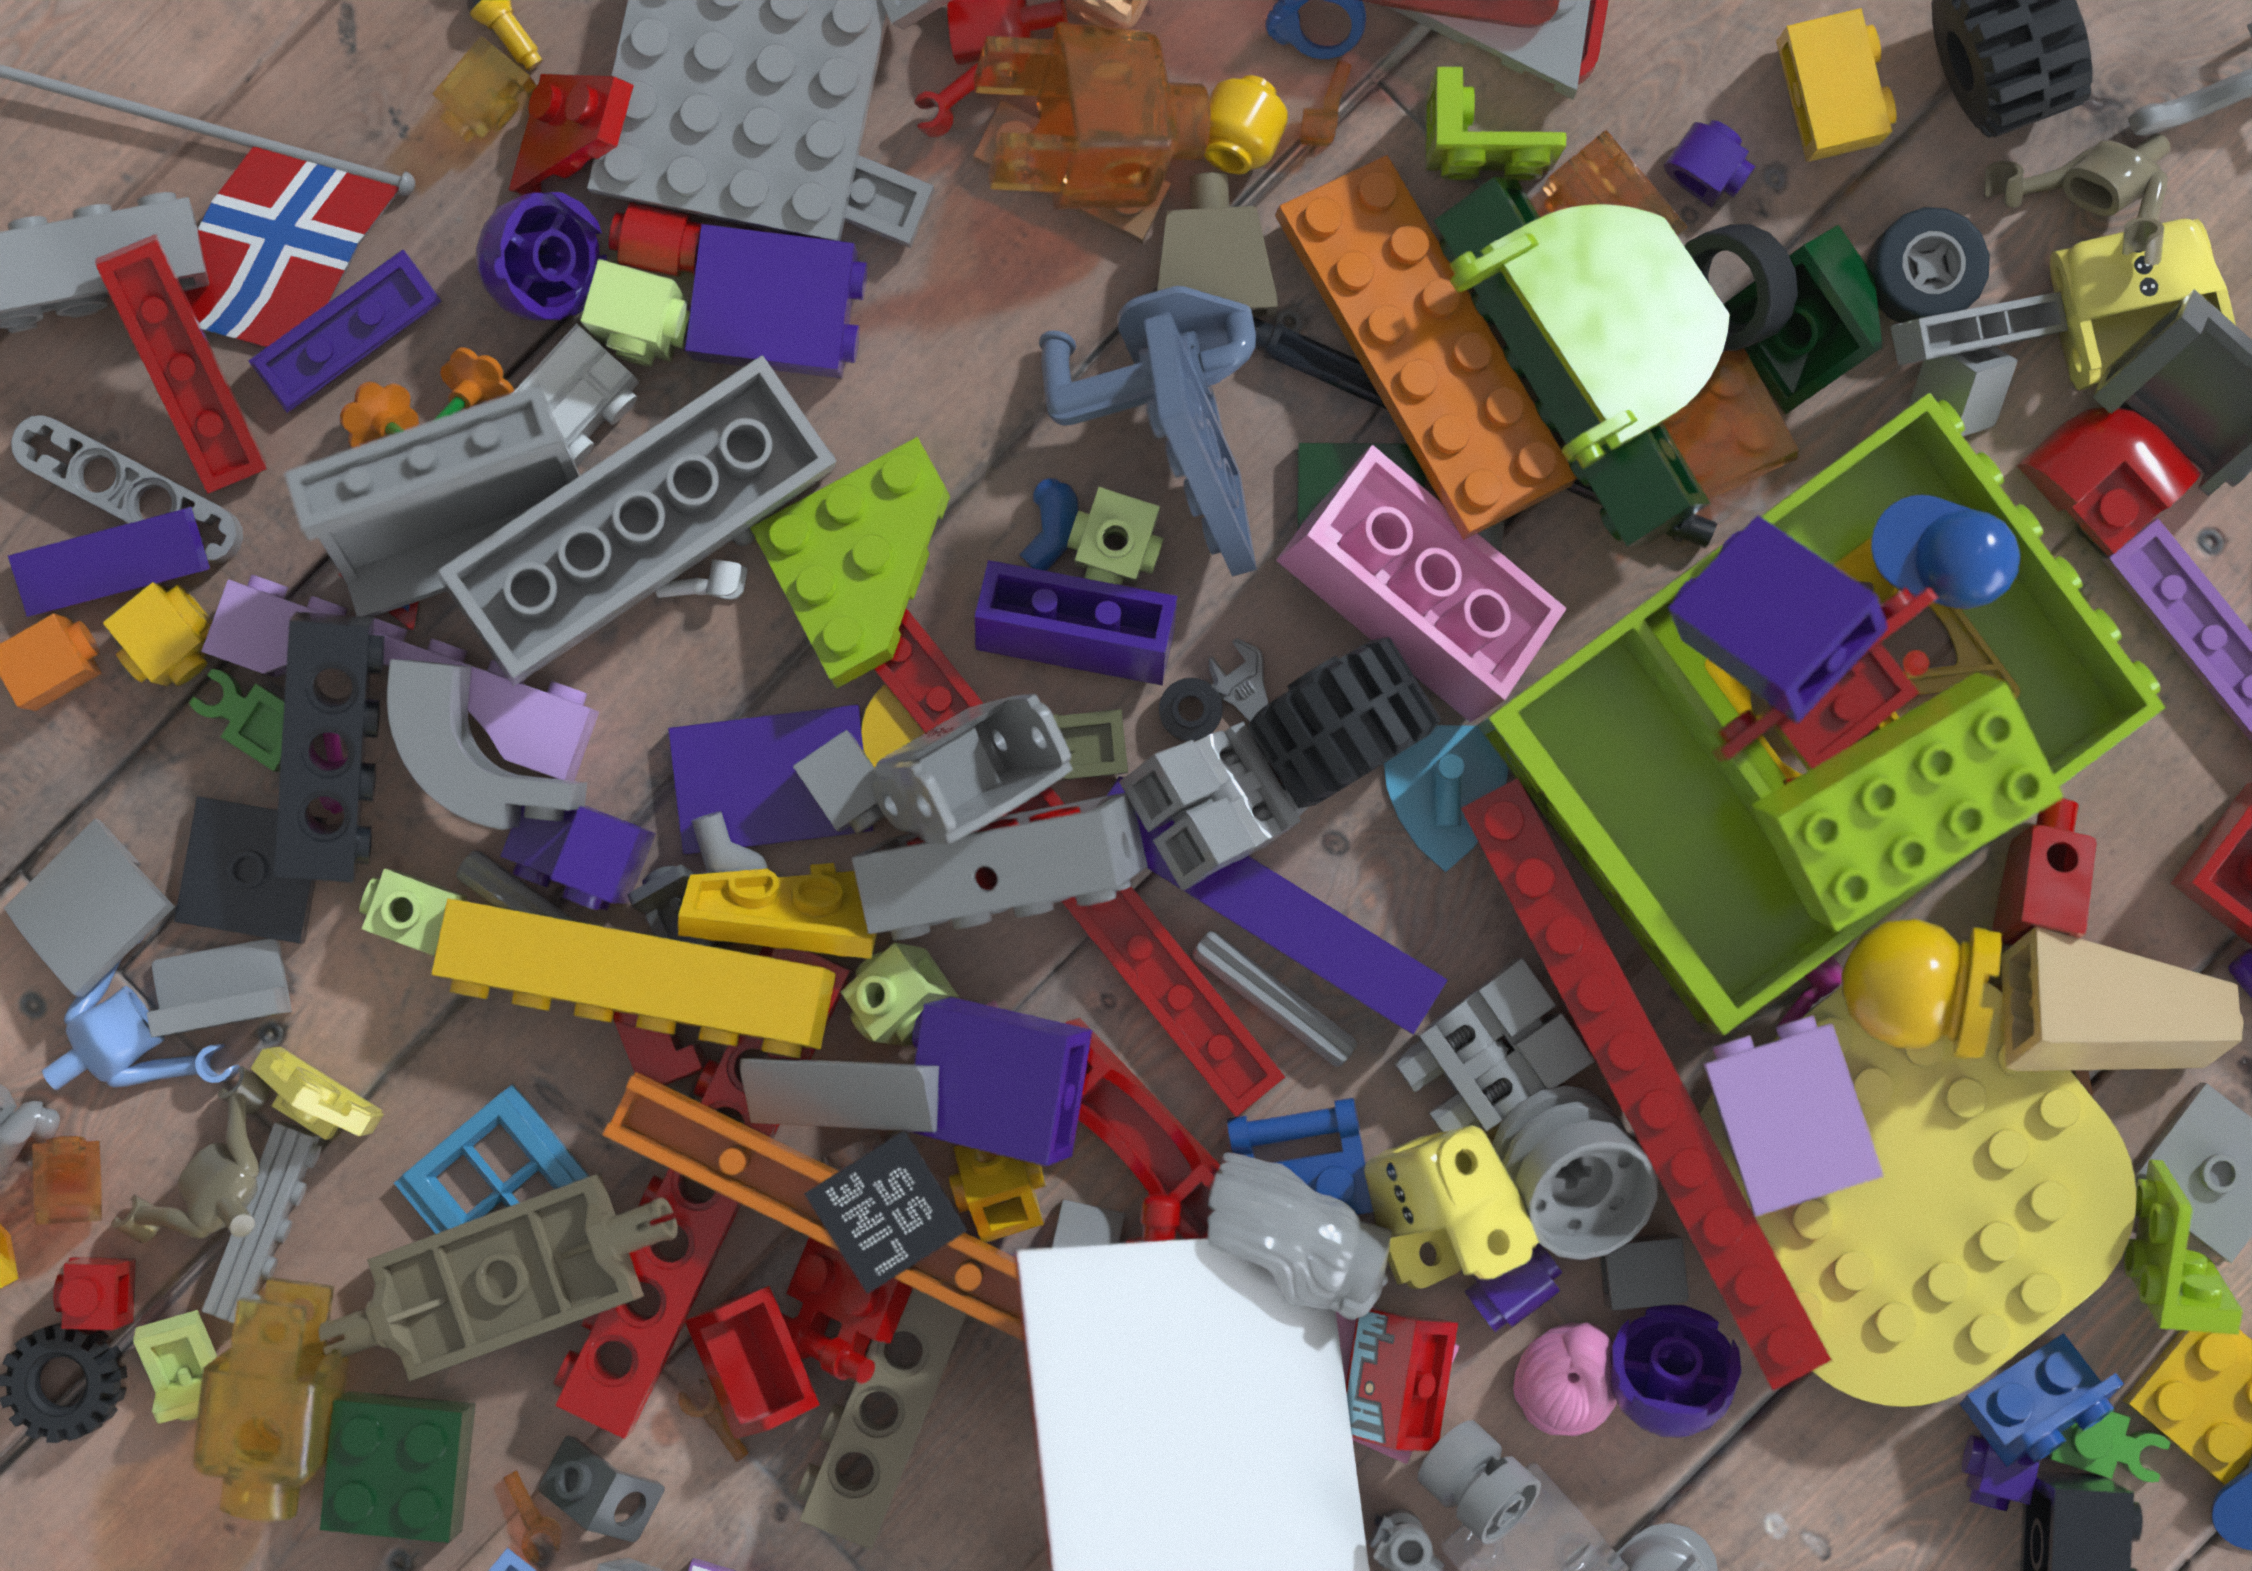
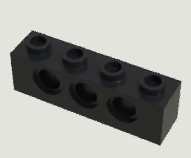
[274,611,385,883]

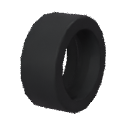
[1684,224,1798,351]

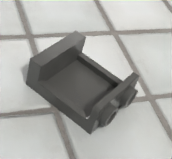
[2093,289,2252,496]

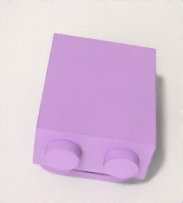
[1703,1015,1884,1216]

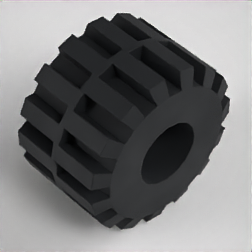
[1931,0,2093,138]
[1247,637,1441,808]

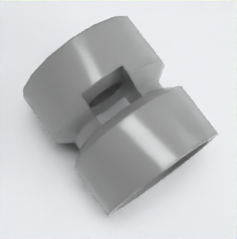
[1417,1420,1541,1545]

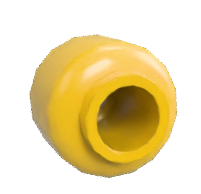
[1196,75,1288,175]

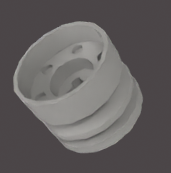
[1492,1085,1657,1260]

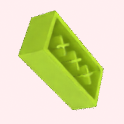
[1751,672,2064,932]

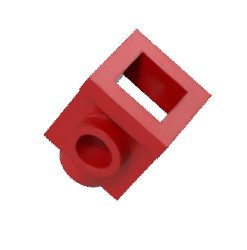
[53,1257,136,1330]

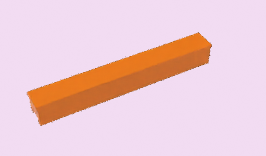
[603,1072,1024,1341]

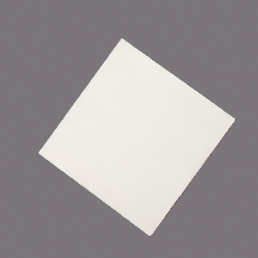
[1014,1239,1369,1571]

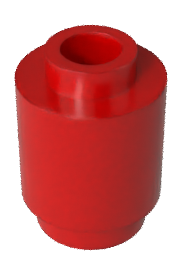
[608,202,703,277]

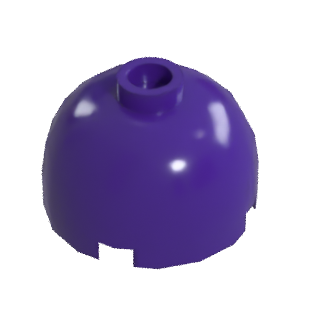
[476,192,607,320]
[1610,1305,1742,1438]

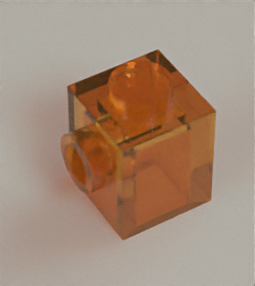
[32,1136,102,1225]

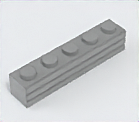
[1891,292,2068,366]
[202,1121,322,1325]

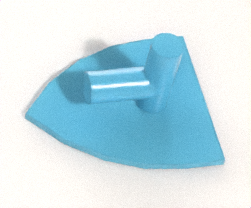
[1384,725,1508,872]

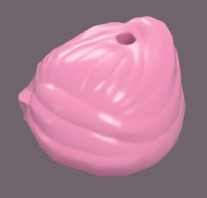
[1513,1322,1617,1437]

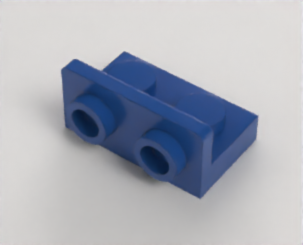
[1959,1333,2124,1467]

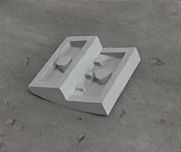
[4,818,175,997]

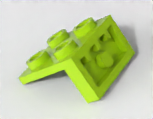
[1426,67,1566,181]
[2124,1159,2243,1335]

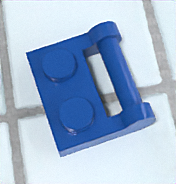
[1227,1097,1373,1215]

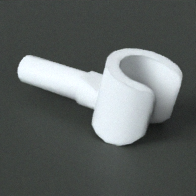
[656,559,747,600]

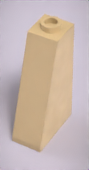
[2001,926,2244,1071]

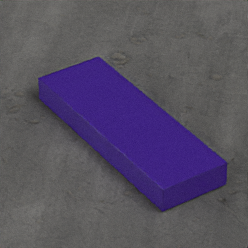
[248,249,443,413]
[8,507,210,617]

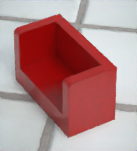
[685,1286,820,1439]

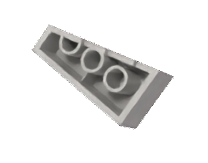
[0,192,210,333]

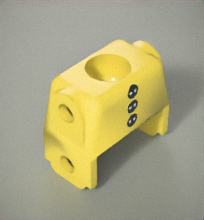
[2050,218,2236,391]
[1364,1126,1539,1289]

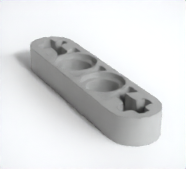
[11,415,243,564]

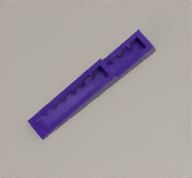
[1107,776,1448,1035]

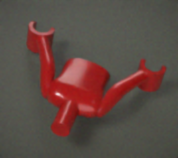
[914,0,1068,137]

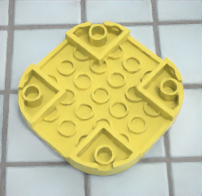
[1699,983,2136,1407]

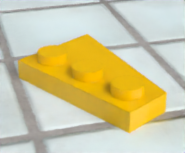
[678,863,877,959]

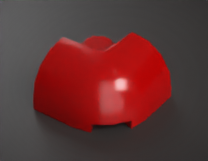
[2016,407,2201,556]

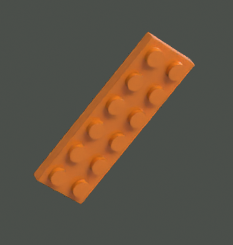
[1275,155,1577,540]

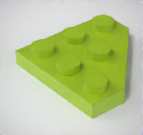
[750,437,950,689]

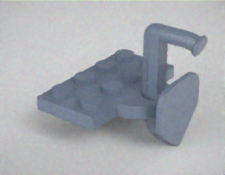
[1039,286,1257,577]

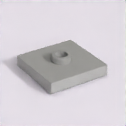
[2133,1082,2252,1263]

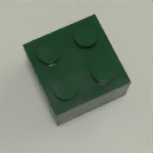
[319,1391,476,1543]

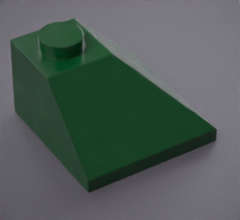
[1723,224,1883,415]

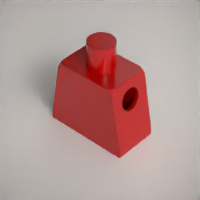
[1991,798,2097,946]

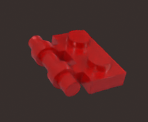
[781,1236,913,1384]

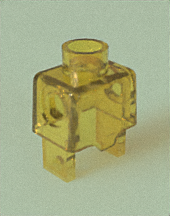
[193,1277,350,1521]

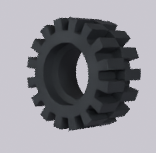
[0,1322,128,1443]

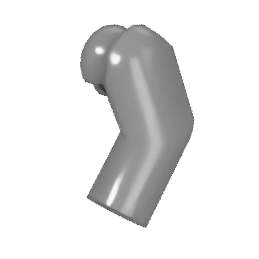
[691,811,767,873]
[0,1101,60,1182]

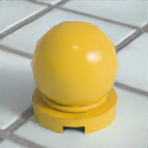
[1841,918,2001,1059]

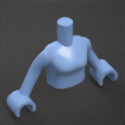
[42,938,240,1090]

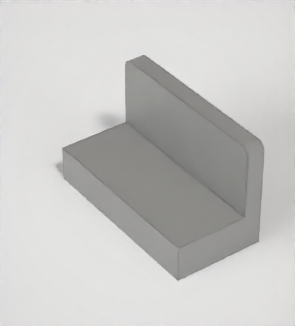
[147,938,292,1037]

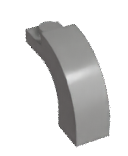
[387,659,587,829]

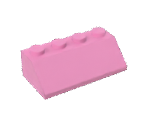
[1276,445,1567,723]

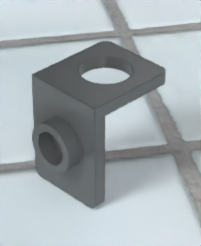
[539,1435,665,1542]

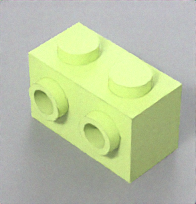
[581,259,690,367]

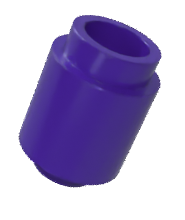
[1464,1243,1563,1333]

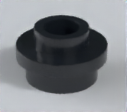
[1159,678,1223,741]

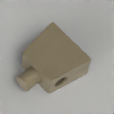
[1157,172,1278,318]

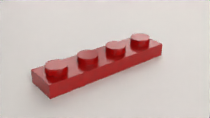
[95,234,267,494]

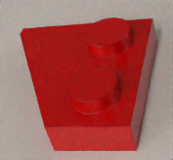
[509,74,634,195]

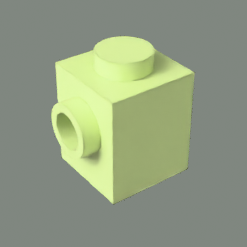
[359,869,467,956]

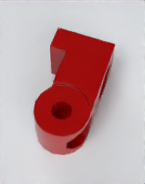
[613,1011,707,1086]

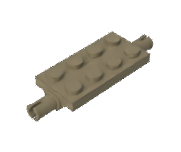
[319,1173,678,1382]

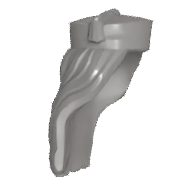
[1208,1152,1392,1321]

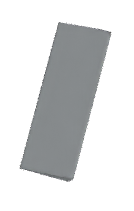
[740,1058,939,1132]

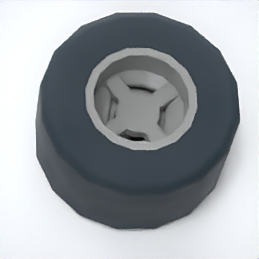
[1867,207,1990,323]

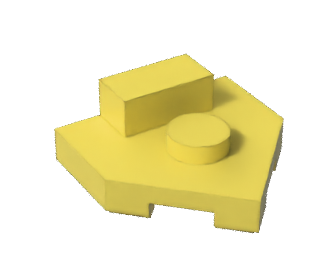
[250,1046,384,1140]

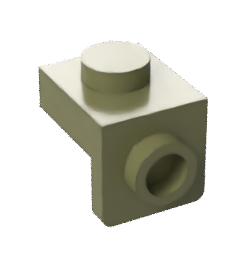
[1052,709,1128,781]

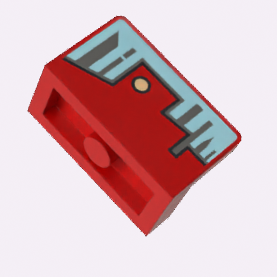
[1346,1308,1458,1451]

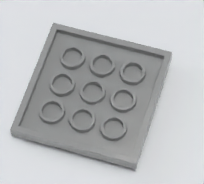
[587,0,888,241]

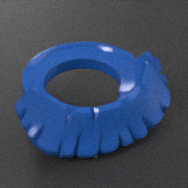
[1265,0,1366,59]

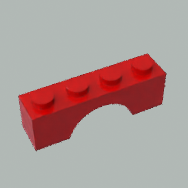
[1065,1018,1221,1240]

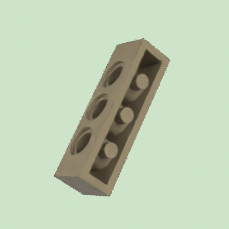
[795,1287,967,1550]

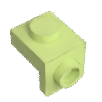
[133,1310,224,1423]

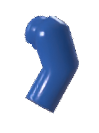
[1019,478,1079,571]

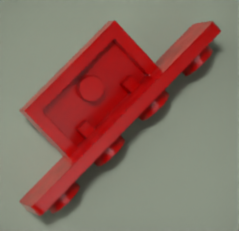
[1712,587,1938,771]

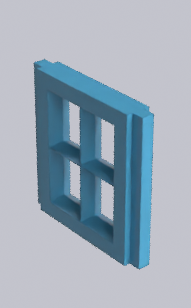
[394,1084,611,1234]

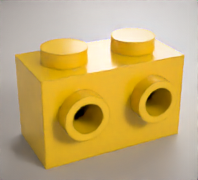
[1776,8,1897,162]

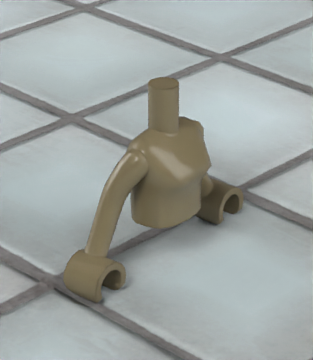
[1984,133,2170,266]
[111,1066,270,1243]

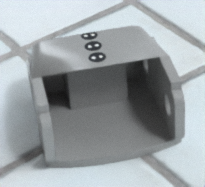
[873,694,1073,844]

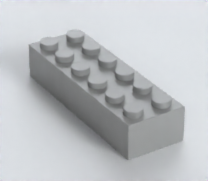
[438,355,836,687]

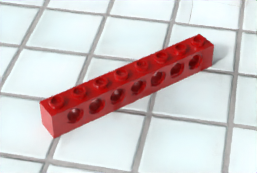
[553,946,854,1439]

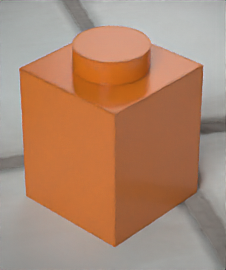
[0,613,102,711]

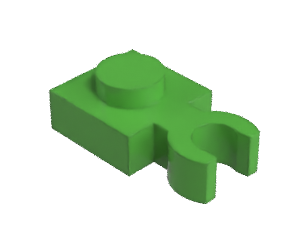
[189,669,284,772]
[2046,1411,2170,1482]

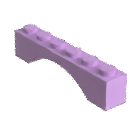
[201,574,599,781]

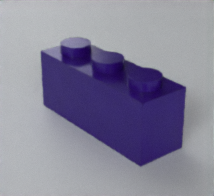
[975,560,1178,686]

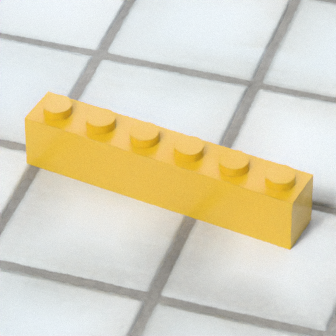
[431,898,836,1059]

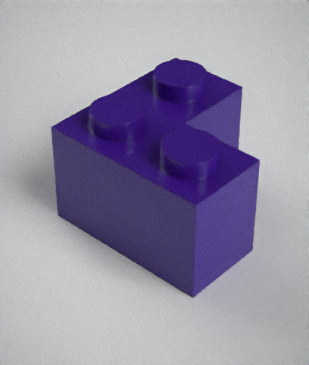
[500,805,656,911]

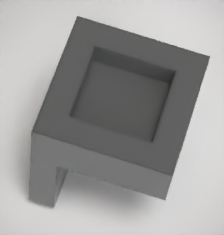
[1599,1233,1689,1310]

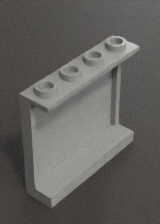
[284,384,581,617]

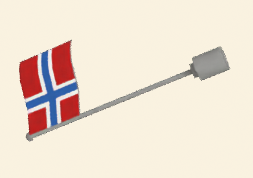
[0,64,415,347]

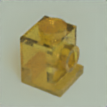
[432,36,537,143]

